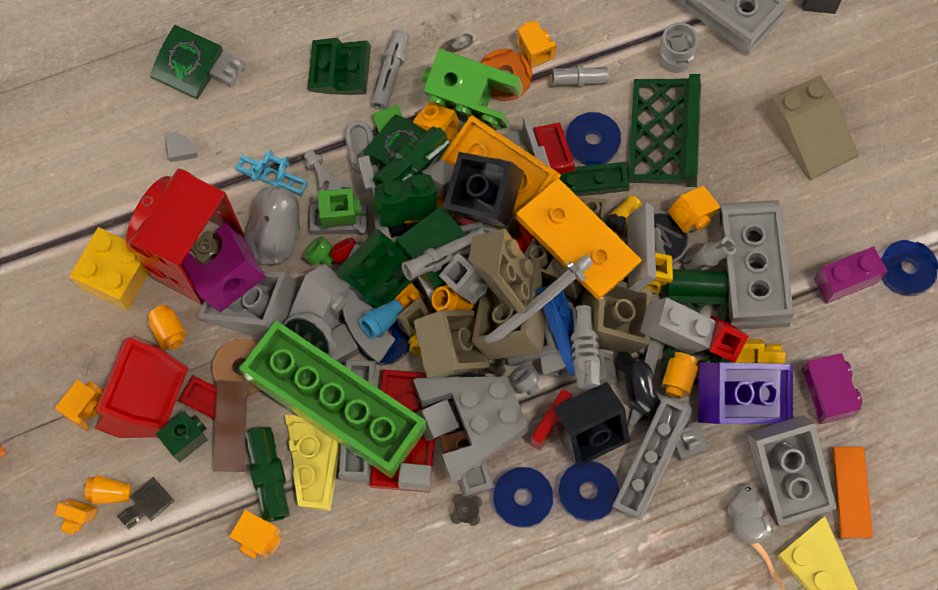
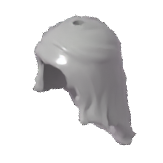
[243,186,300,266]

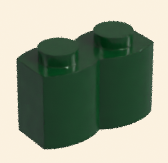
[374,174,438,227]

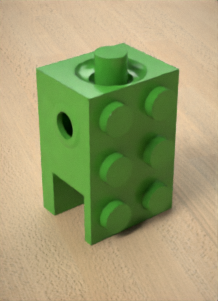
[422,48,524,130]

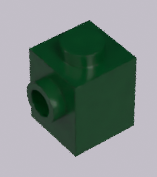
[155,411,208,463]

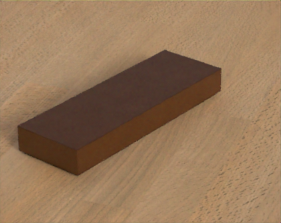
[213,380,248,472]

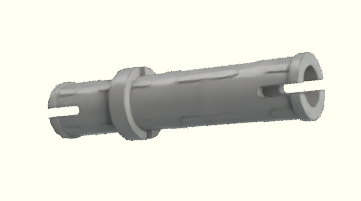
[371,29,409,110]
[402,228,485,281]

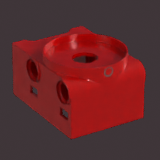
[126,168,244,305]

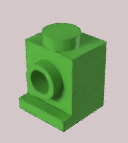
[318,188,361,229]

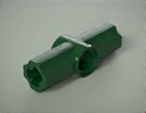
[372,126,450,186]
[245,427,291,522]

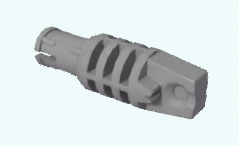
[571,305,601,390]

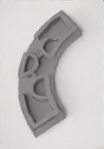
[342,244,395,365]

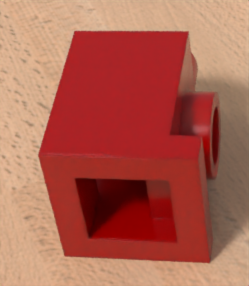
[708,315,749,362]

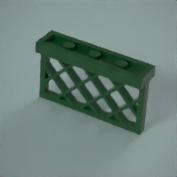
[629,74,701,187]

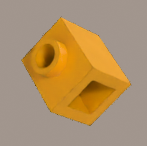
[413,102,461,149]
[667,185,721,234]
[229,510,281,559]

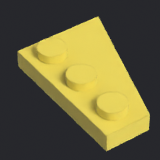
[285,415,341,511]
[777,516,858,590]

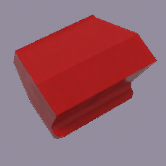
[95,334,189,438]

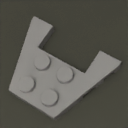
[413,376,528,484]

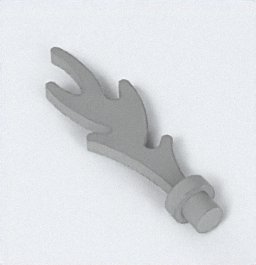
[304,150,366,235]

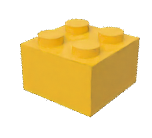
[69,227,149,311]

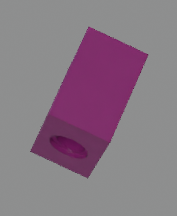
[182,223,266,313]

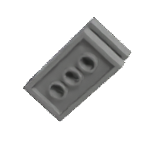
[673,0,787,55]
[719,200,794,329]

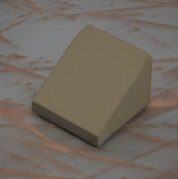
[397,298,429,337]

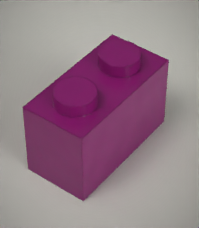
[814,246,888,304]
[801,353,862,425]

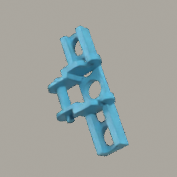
[235,150,308,197]

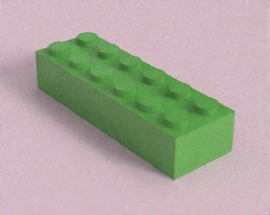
[239,321,427,479]

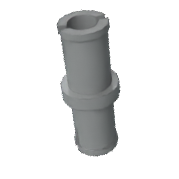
[551,65,609,87]
[683,237,736,270]

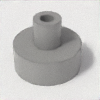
[509,364,540,396]

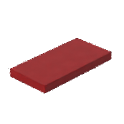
[370,369,439,493]

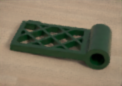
[661,269,728,385]

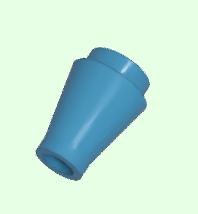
[359,299,404,339]

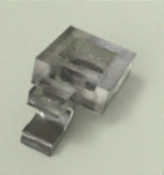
[117,477,174,530]

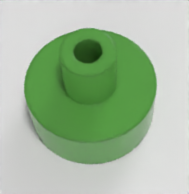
[303,236,333,266]

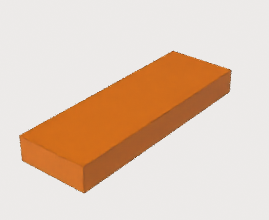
[832,447,873,539]

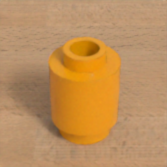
[147,305,187,350]
[661,352,698,399]

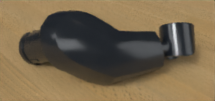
[614,351,661,419]

